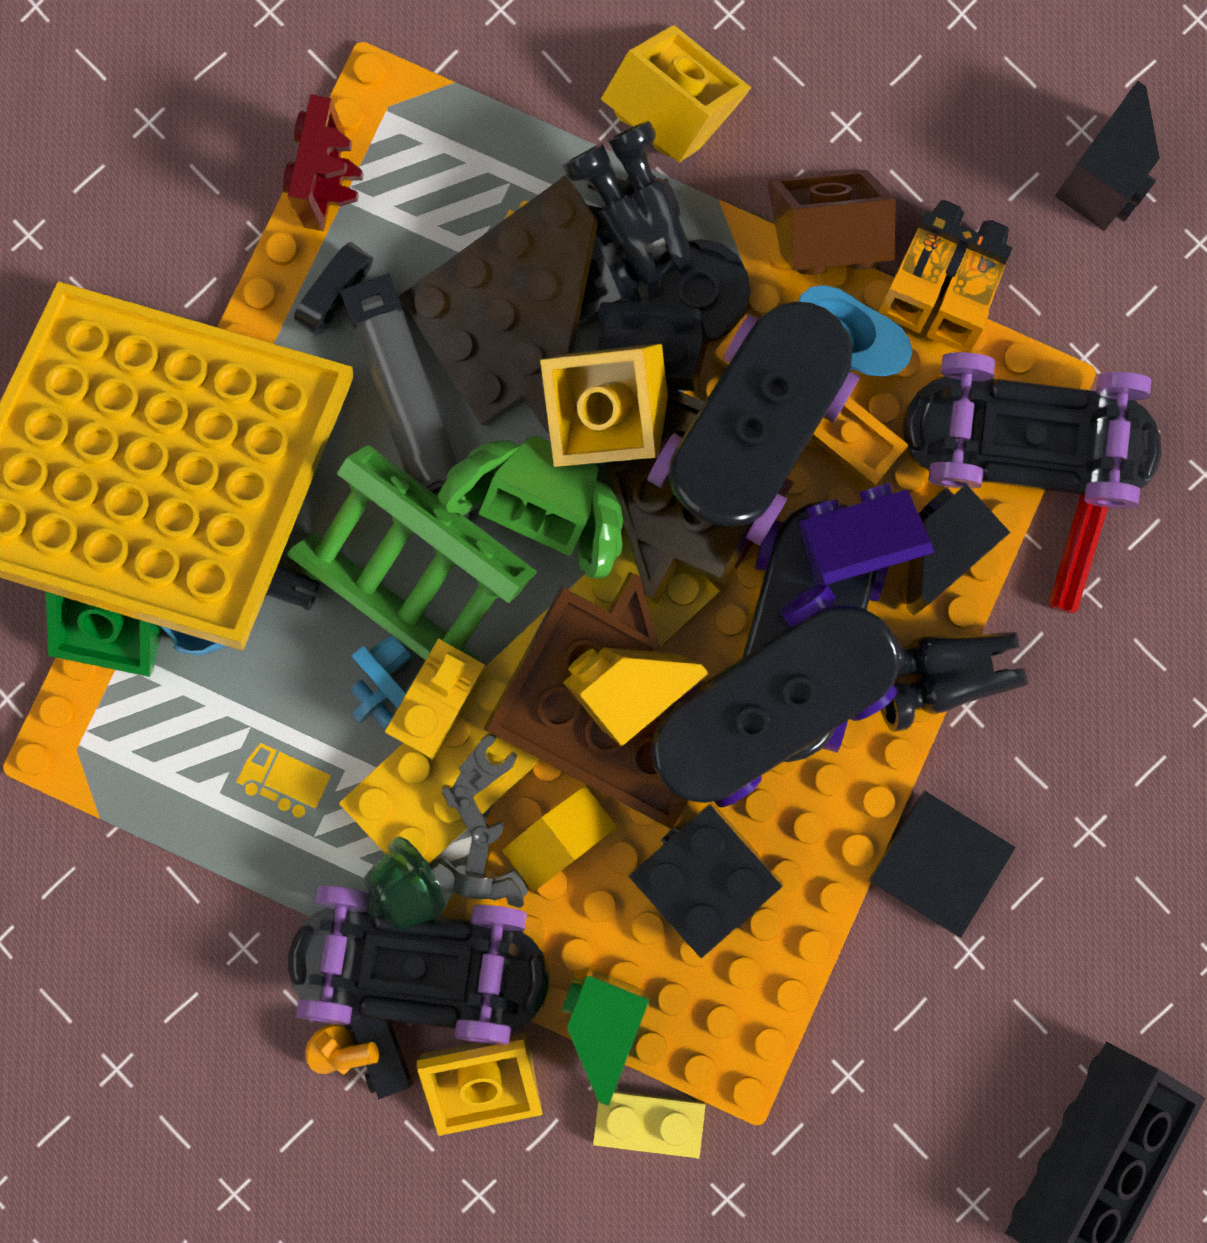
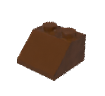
[768,170,896,275]

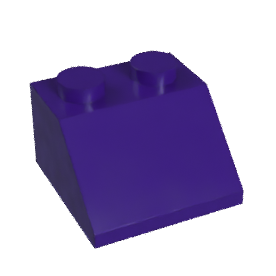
[797,483,934,585]

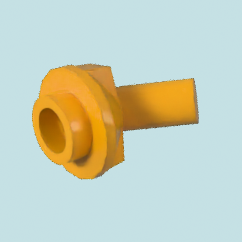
[305,1024,379,1075]

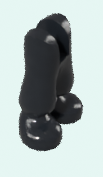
[880,632,1028,732]

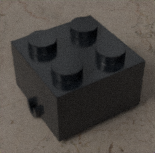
[628,802,783,959]

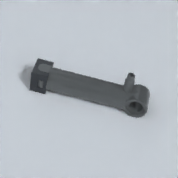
[340,273,472,520]

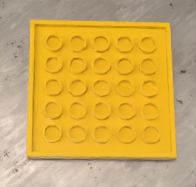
[0,281,353,651]

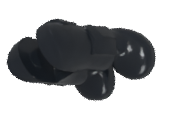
[562,120,693,285]

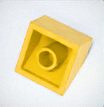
[601,25,751,163]
[540,343,668,467]
[563,647,708,746]

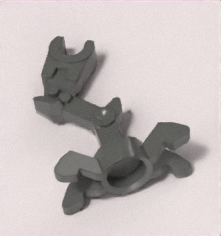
[417,733,528,908]

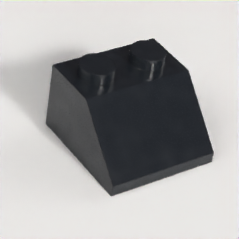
[1055,80,1160,231]
[906,484,1011,616]

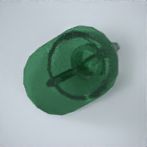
[364,836,445,931]

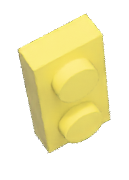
[593,1091,706,1158]

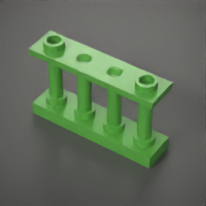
[287,445,537,661]

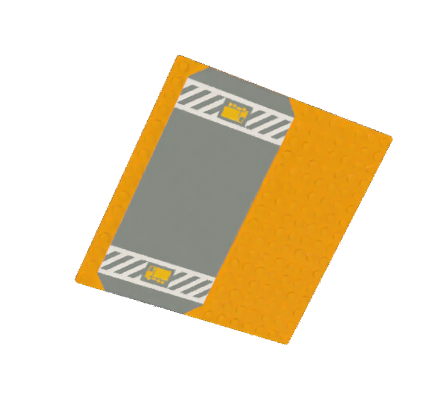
[3,42,1096,1125]

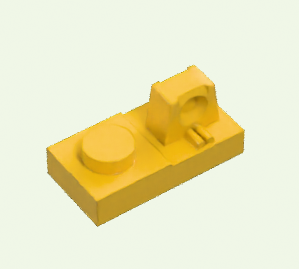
[385,639,486,760]

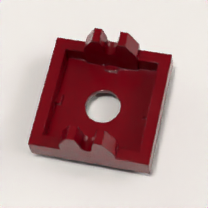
[283,94,364,231]

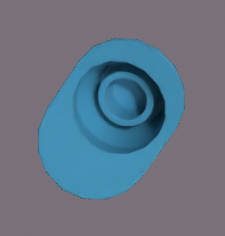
[798,285,912,377]

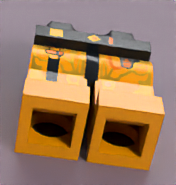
[879,200,1013,353]

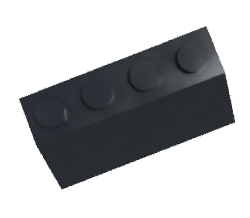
[1005,1041,1206,1243]

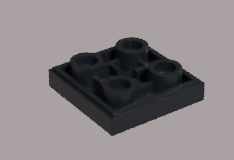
[868,791,1016,938]

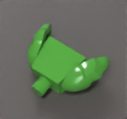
[438,436,624,579]

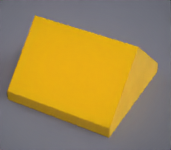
[417,1032,543,1136]

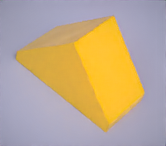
[502,785,617,892]

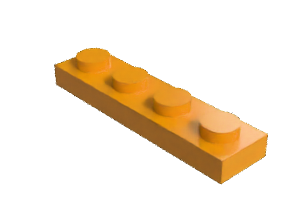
[712,314,908,488]

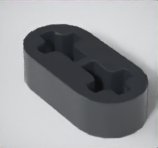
[294,242,373,336]

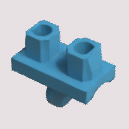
[350,635,413,729]

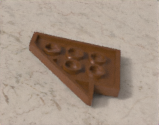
[484,572,688,829]

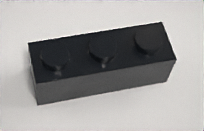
[346,1016,413,1099]

